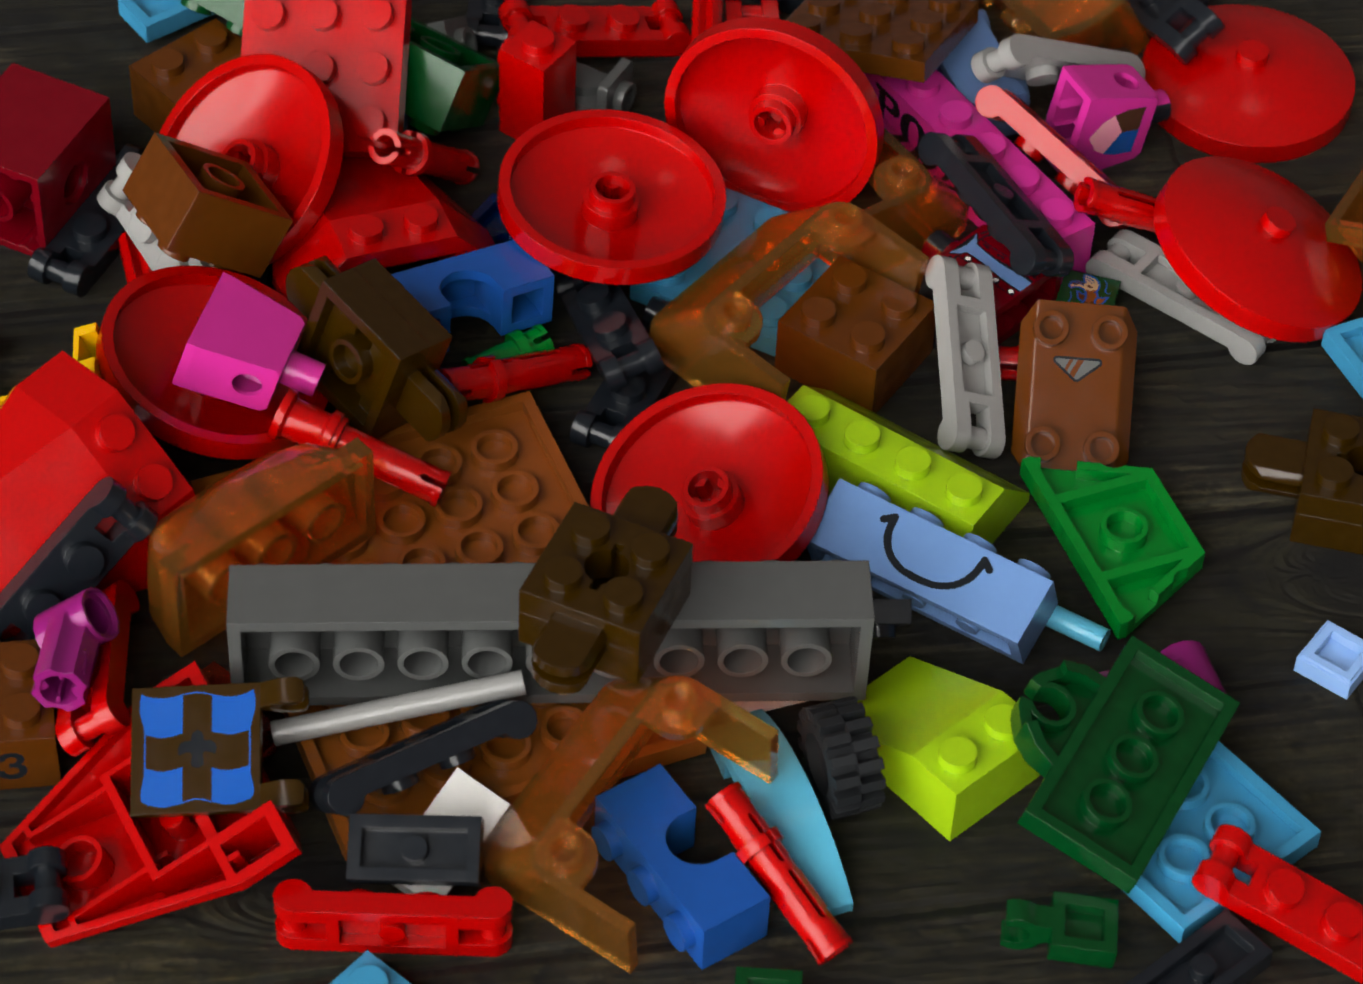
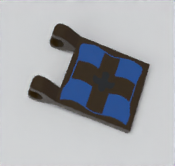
[130,677,310,819]

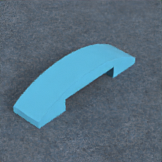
[703,709,854,927]

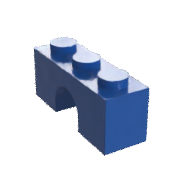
[391,240,555,352]
[591,763,770,970]

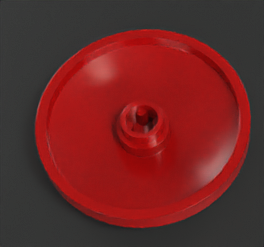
[1142,4,1356,163]
[664,17,884,219]
[159,54,344,274]
[497,109,726,285]
[1153,156,1362,343]
[96,266,329,460]
[590,383,829,562]

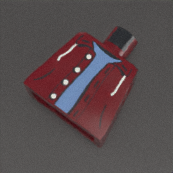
[921,224,1062,346]

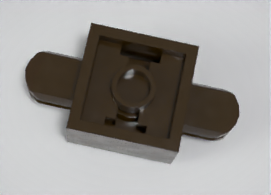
[285,256,468,442]
[1241,408,1363,555]
[519,486,693,694]

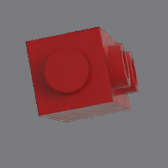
[497,20,577,140]

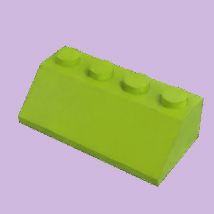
[787,385,1030,544]

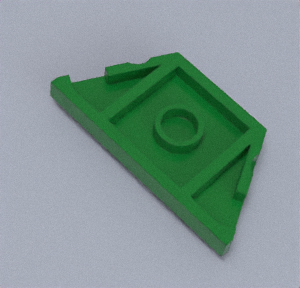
[1019,457,1205,640]

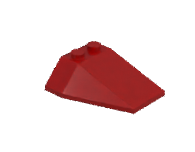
[272,157,496,299]
[0,350,211,640]
[0,661,302,948]

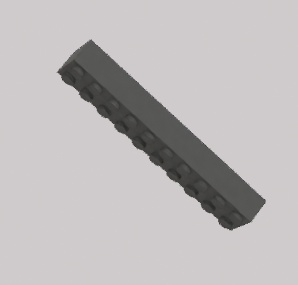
[226,560,875,705]

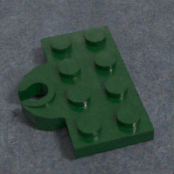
[1010,636,1240,894]

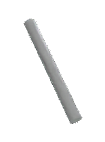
[270,670,527,746]

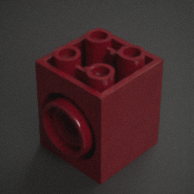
[0,63,116,256]

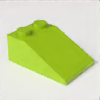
[858,656,1040,841]

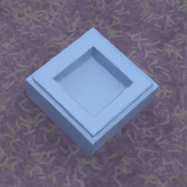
[1294,620,1363,700]

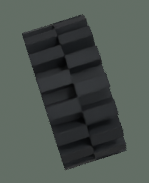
[797,696,886,820]

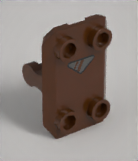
[1011,299,1137,471]

